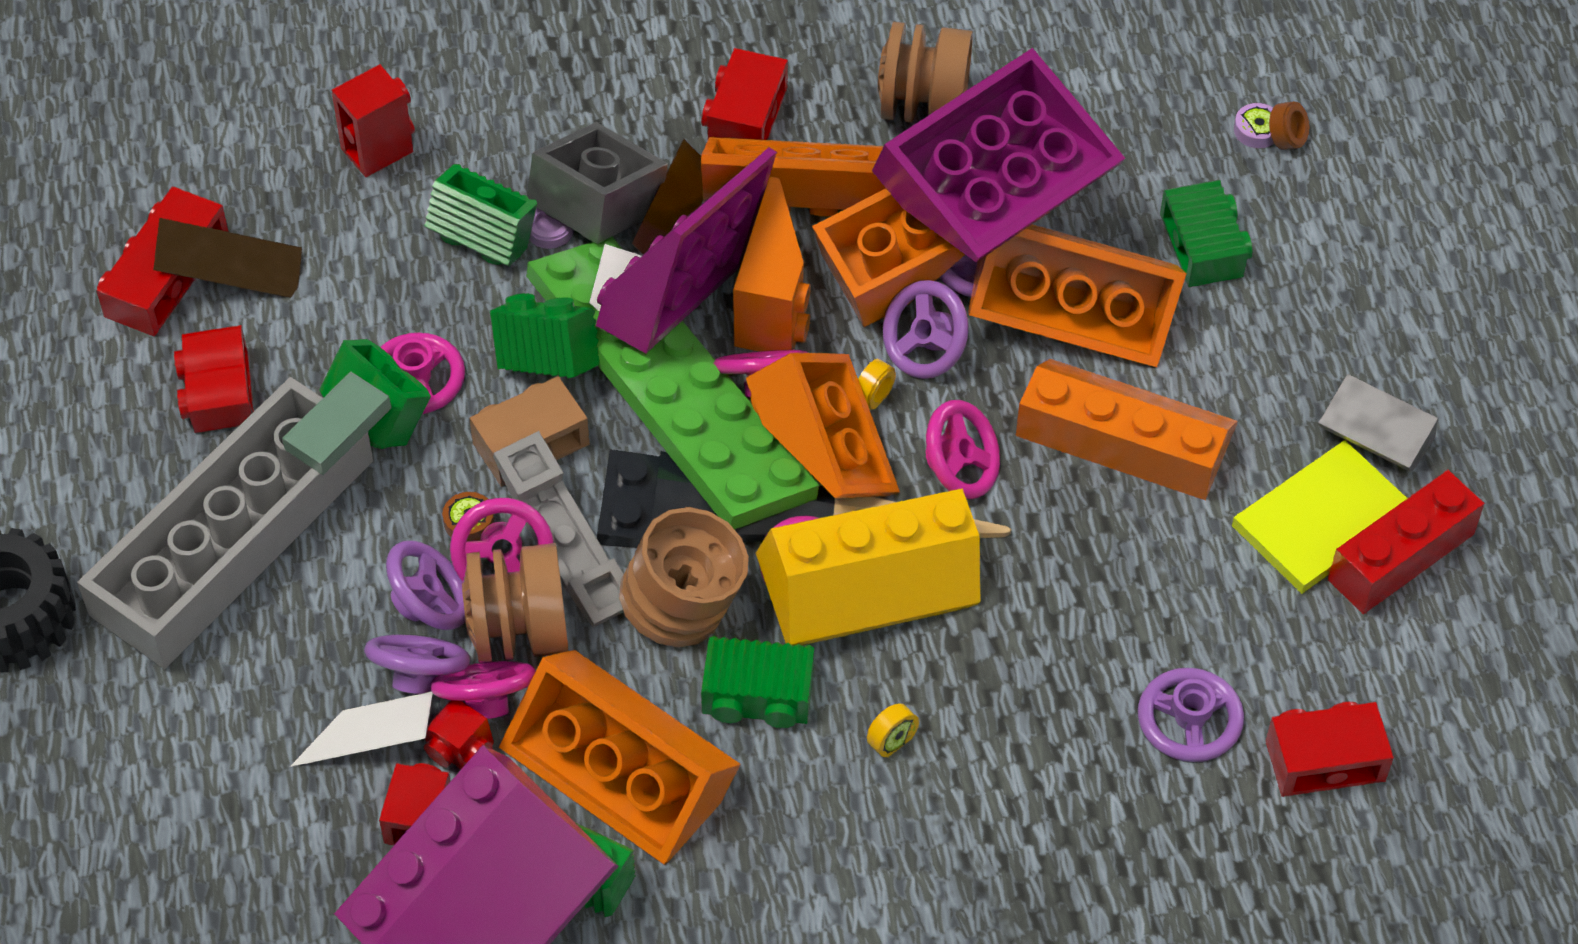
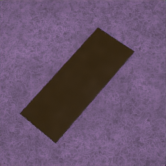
[632,138,703,255]
[153,218,302,298]

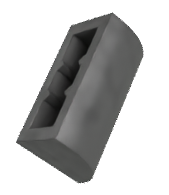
[1319,374,1438,472]

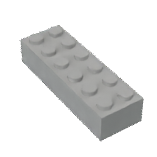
[77,377,373,669]

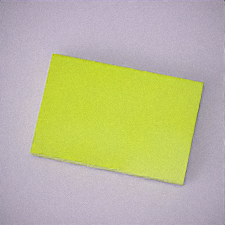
[1232,440,1407,594]

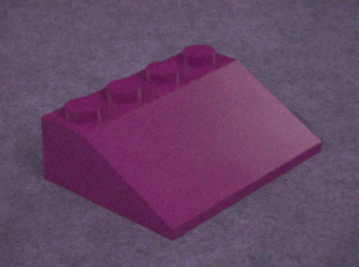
[872,48,1126,262]
[596,148,777,353]
[334,745,619,944]

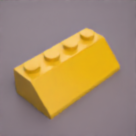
[756,488,981,646]

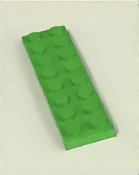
[526,237,819,530]

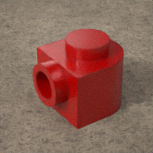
[424,700,494,769]

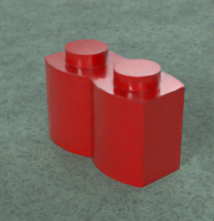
[174,325,254,433]

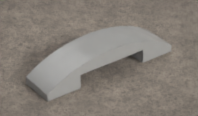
[493,431,624,628]

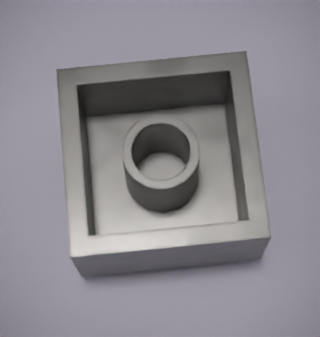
[527,122,668,244]

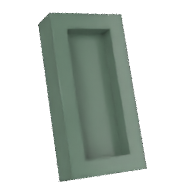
[282,372,391,475]

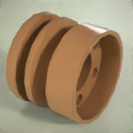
[878,21,973,122]
[619,507,749,647]
[462,543,569,664]

